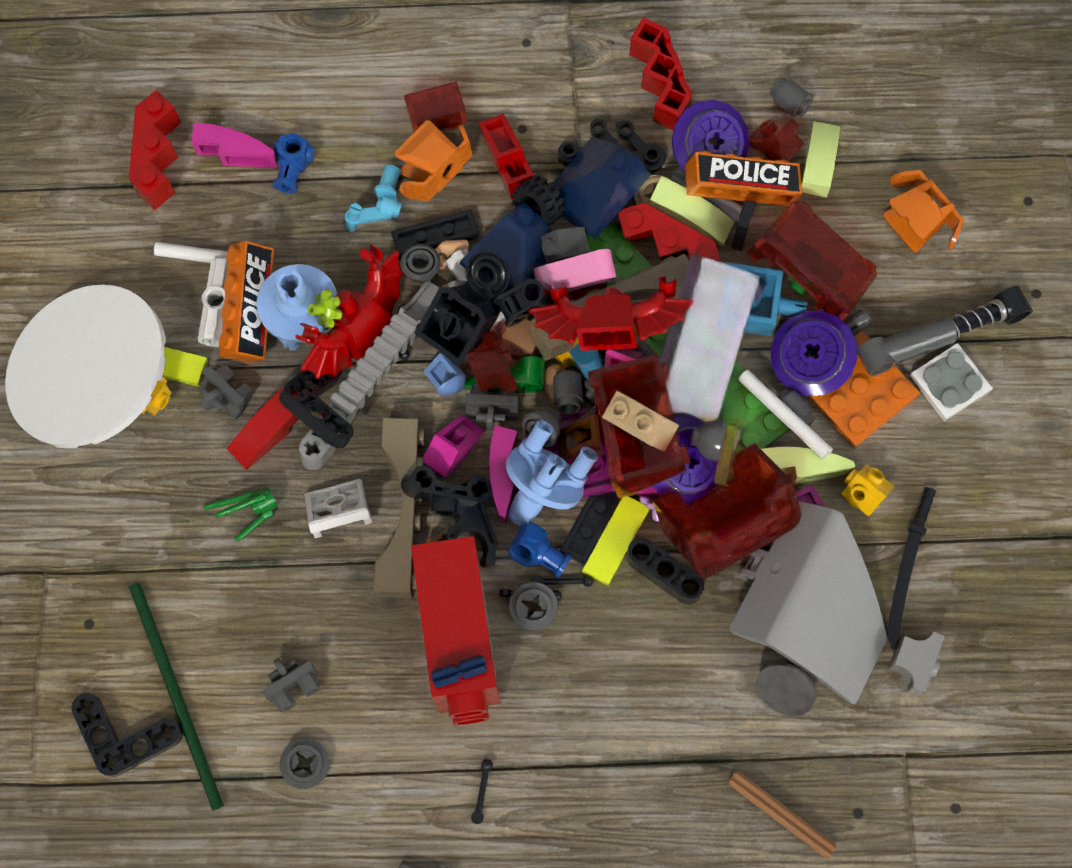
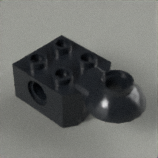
[414,251,510,366]

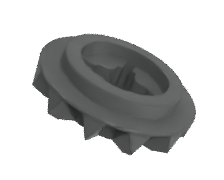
[509,581,557,630]
[280,739,330,789]

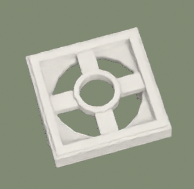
[304,479,372,538]

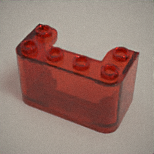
[652,443,801,577]

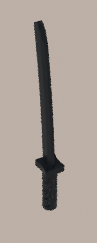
[887,487,936,650]

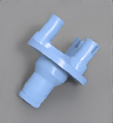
[257,264,338,351]
[506,420,599,526]

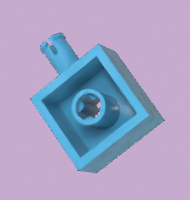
[715,262,807,336]

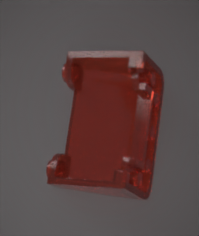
[746,201,877,320]
[587,354,691,498]

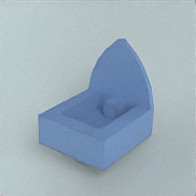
[423,353,466,396]

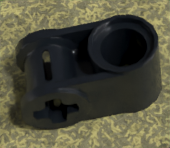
[493,279,552,327]

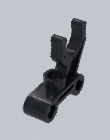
[401,466,498,568]

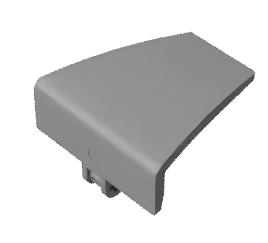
[729,501,887,704]

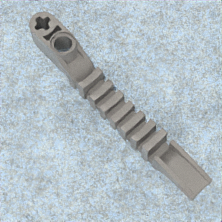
[299,281,439,470]

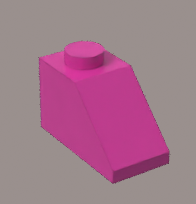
[423,414,485,477]

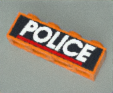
[685,151,802,206]
[219,241,274,363]

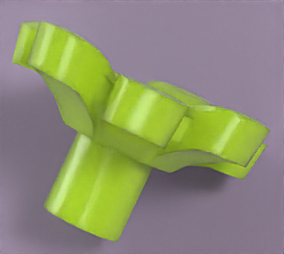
[308,289,342,328]

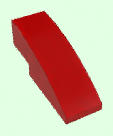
[478,113,535,200]
[227,388,300,470]

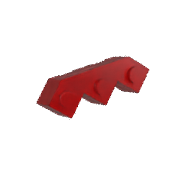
[629,17,692,131]
[129,89,181,211]
[618,203,723,280]

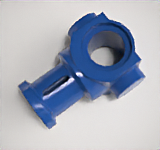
[272,133,316,194]
[508,521,571,578]

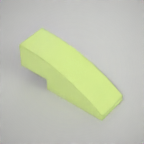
[801,121,840,198]
[649,176,735,247]
[757,447,855,485]

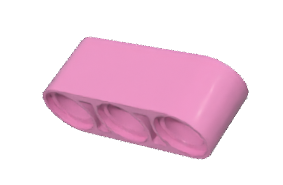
[533,249,617,296]

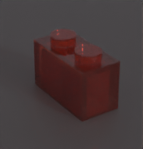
[404,81,467,133]

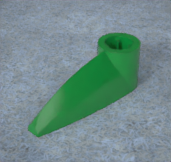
[463,356,546,393]

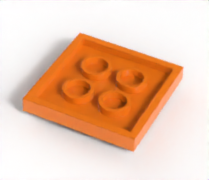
[806,330,921,449]

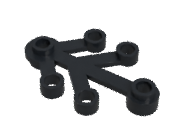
[558,119,665,172]

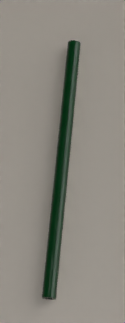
[129,583,224,811]

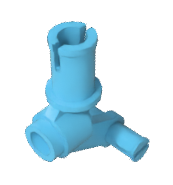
[344,165,402,232]

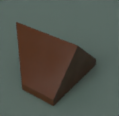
[558,399,605,459]

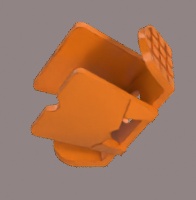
[395,120,472,201]
[883,170,964,253]

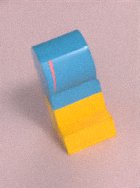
[555,337,605,379]

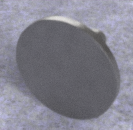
[756,663,816,716]

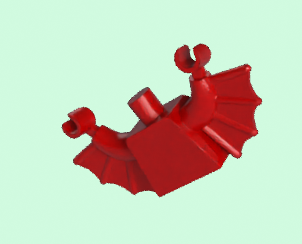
[295,244,403,379]
[529,276,695,351]

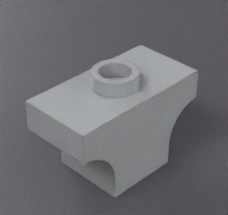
[889,631,945,697]

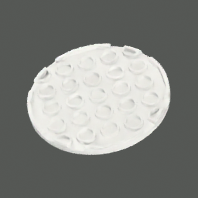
[5,285,166,448]

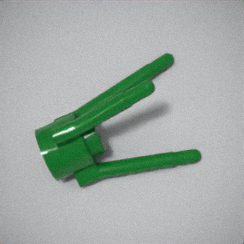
[203,486,278,542]

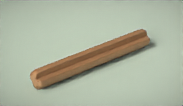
[728,771,837,858]

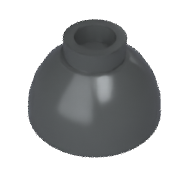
[401,244,441,283]
[522,408,561,447]
[690,420,726,461]

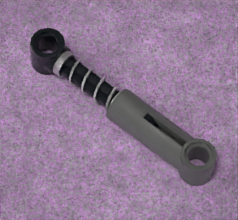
[857,285,1033,377]

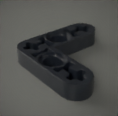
[279,370,354,448]
[72,693,183,777]

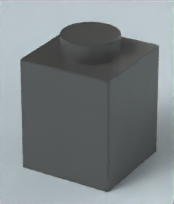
[541,227,589,264]

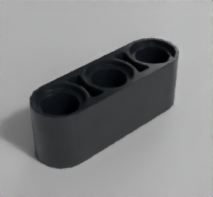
[627,538,704,605]

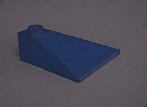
[553,137,651,240]
[460,202,552,301]

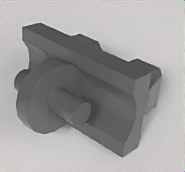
[200,364,252,419]
[465,384,518,430]
[262,658,321,713]

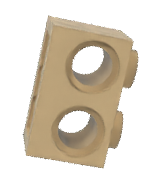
[602,391,679,452]

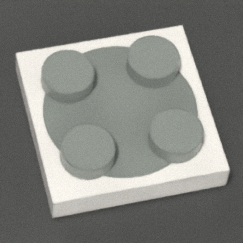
[910,343,993,422]

